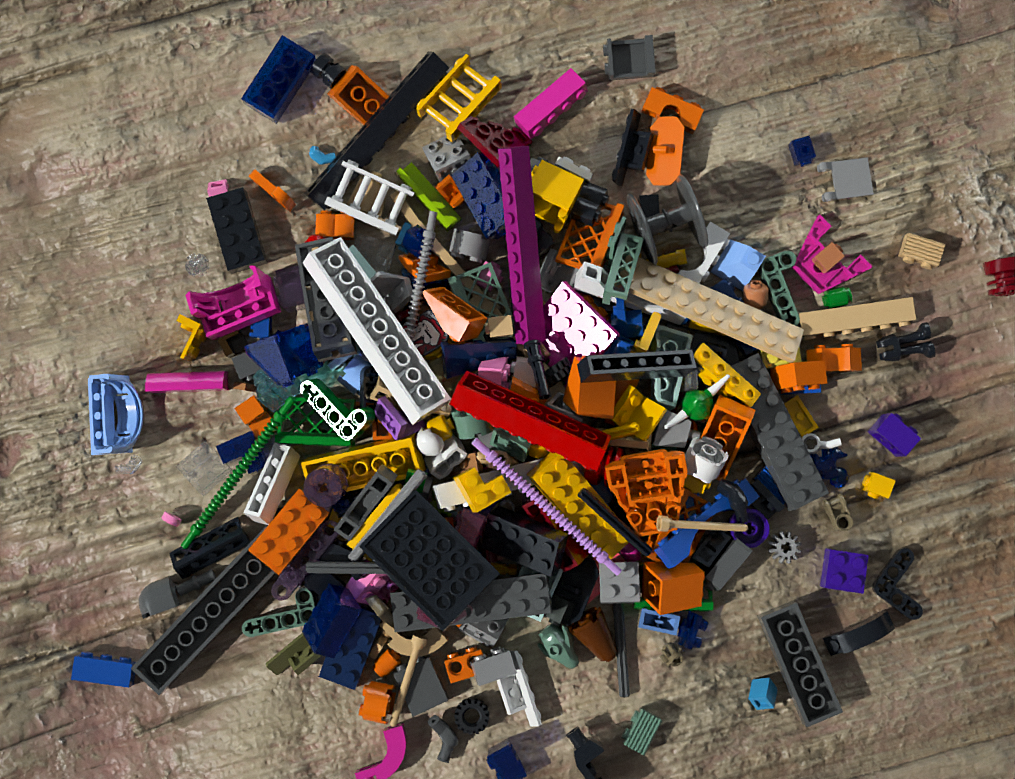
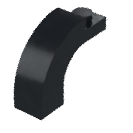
[823,611,895,656]

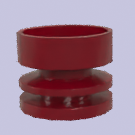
[983,256,1015,297]

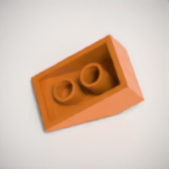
[327,65,389,125]
[422,287,488,342]

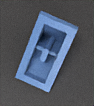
[638,608,680,636]

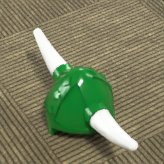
[664,374,730,429]

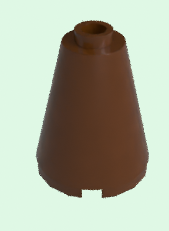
[568,607,617,662]

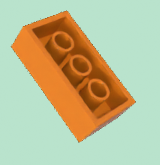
[700,394,756,481]
[248,489,330,576]

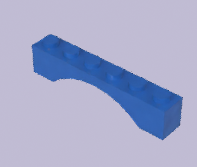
[654,478,760,569]

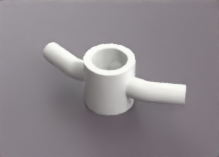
[802,433,842,454]

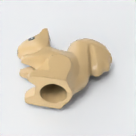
[476,450,518,469]

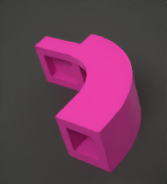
[355,723,407,779]

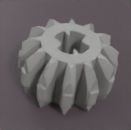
[768,531,802,564]

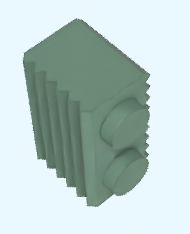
[621,707,662,756]

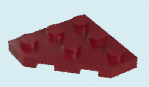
[457,116,533,167]

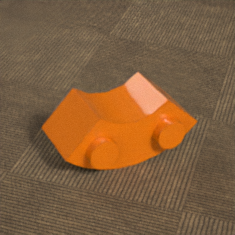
[806,344,862,373]

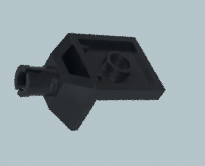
[566,726,605,779]

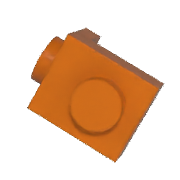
[435,175,468,208]

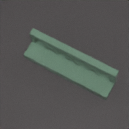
[602,233,644,305]

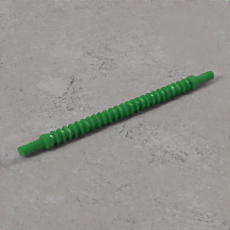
[181,396,296,549]

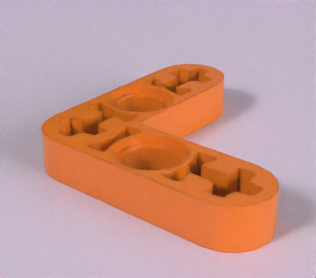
[248,169,296,212]

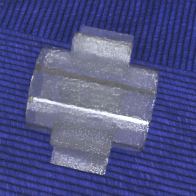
[185,253,209,277]

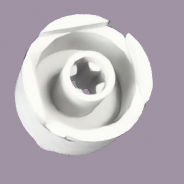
[685,437,728,483]

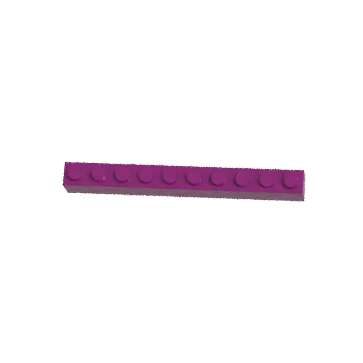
[498,146,546,345]

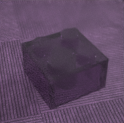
[273,266,305,312]

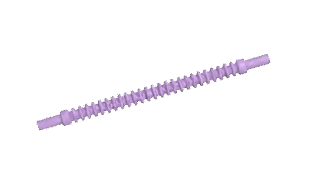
[471,438,622,576]

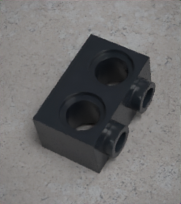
[690,530,731,572]

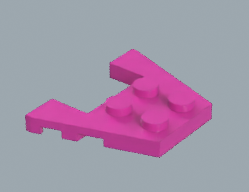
[791,214,873,295]

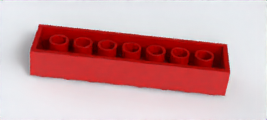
[449,371,611,471]

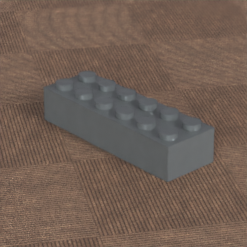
[757,601,843,727]

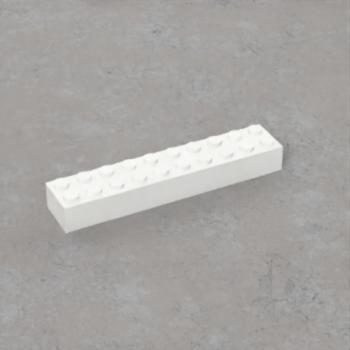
[303,237,451,425]

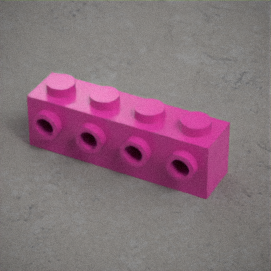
[513,68,588,139]

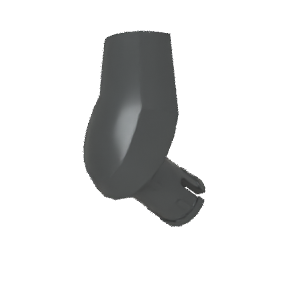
[428,715,459,763]

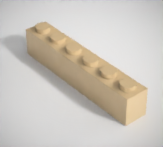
[797,297,916,340]

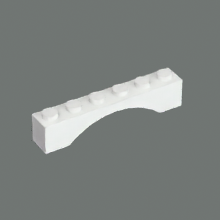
[573,261,686,325]

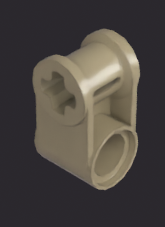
[822,493,853,531]

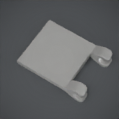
[817,157,874,202]

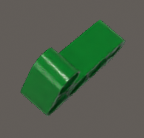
[300,378,375,440]

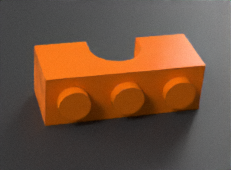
[641,87,704,135]

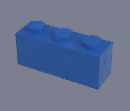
[71,652,136,688]

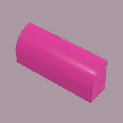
[145,371,228,393]

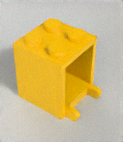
[531,160,584,233]

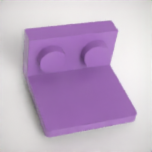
[374,396,427,441]

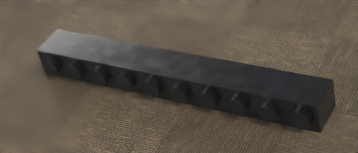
[304,51,449,210]

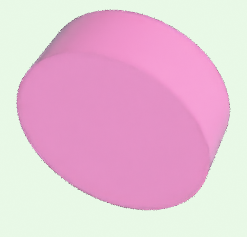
[161,511,182,527]

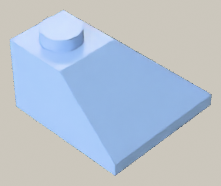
[710,239,766,292]

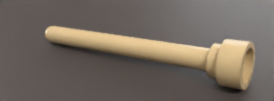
[656,515,748,532]
[389,634,428,727]

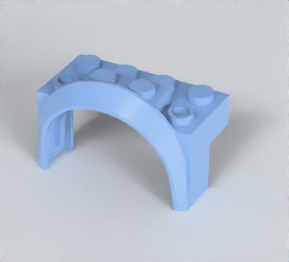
[88,374,143,455]

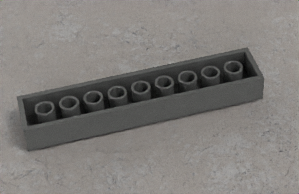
[131,525,276,695]

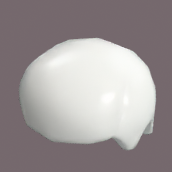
[415,428,444,456]

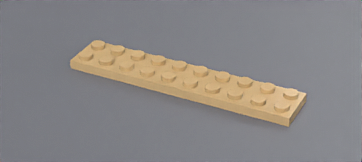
[615,255,804,363]

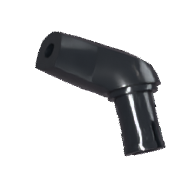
[717,478,749,524]

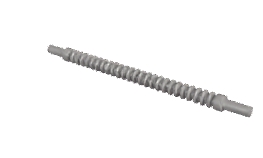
[404,211,437,343]

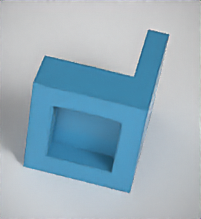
[748,678,778,710]

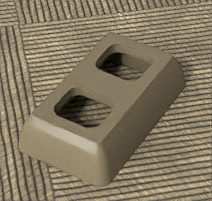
[365,595,394,628]

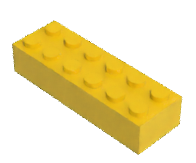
[301,433,426,499]
[526,452,629,559]

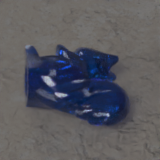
[810,447,849,488]

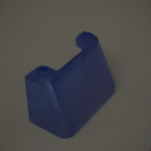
[243,323,324,388]

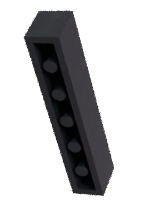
[577,350,697,383]

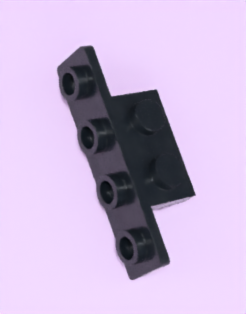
[612,108,654,186]

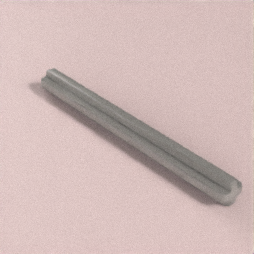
[348,469,427,562]

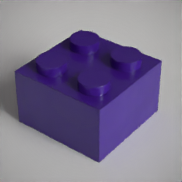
[867,413,921,457]
[820,548,869,594]

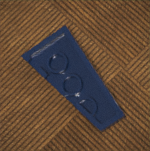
[441,338,517,379]

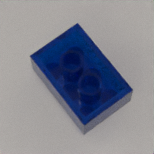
[302,583,362,659]

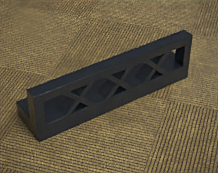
[169,517,251,579]

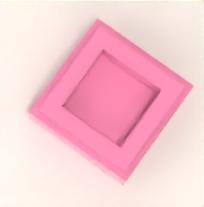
[207,179,229,197]

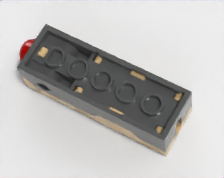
[295,235,357,362]

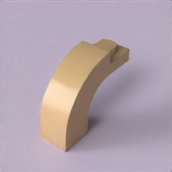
[380,621,448,656]

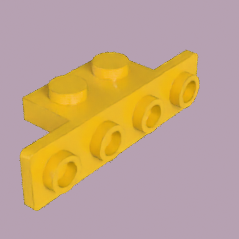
[693,343,761,407]

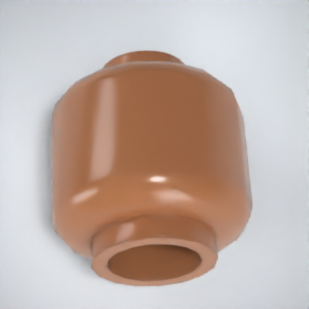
[743,280,769,309]

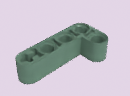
[758,251,800,326]
[242,587,319,637]

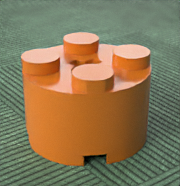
[359,681,396,724]

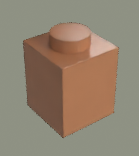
[811,242,845,274]

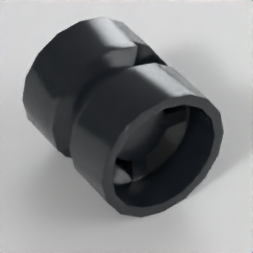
[310,53,346,89]

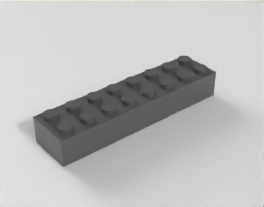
[731,353,829,511]
[390,574,553,633]

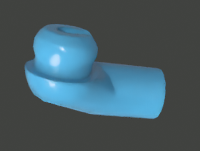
[309,146,336,165]

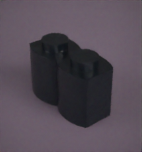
[571,181,610,227]

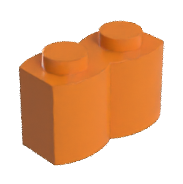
[315,210,355,240]

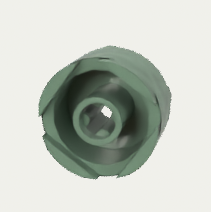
[451,409,494,439]

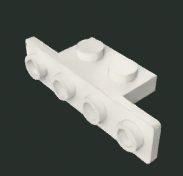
[497,650,542,726]

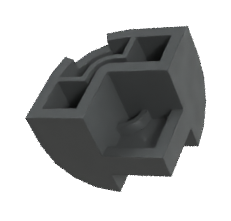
[139,576,180,619]

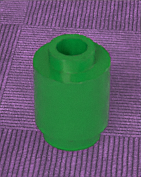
[822,287,852,309]

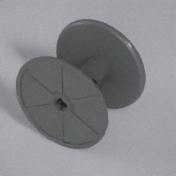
[627,174,708,265]

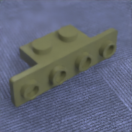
[266,615,336,675]

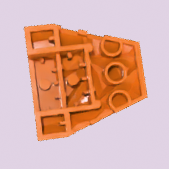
[605,449,688,537]

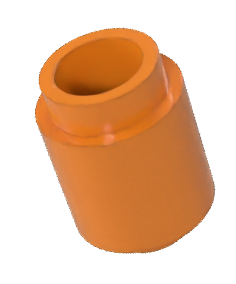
[372,649,401,678]

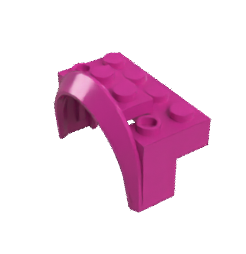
[185,265,282,340]

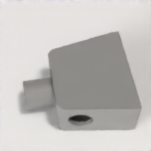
[652,410,700,448]

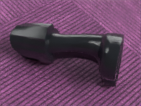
[876,322,936,361]

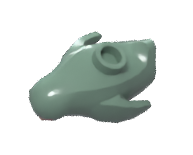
[538,623,579,669]

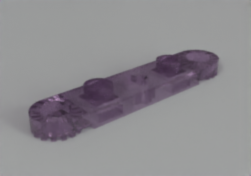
[271,520,339,601]

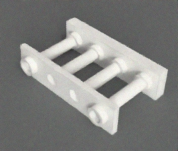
[324,160,414,236]

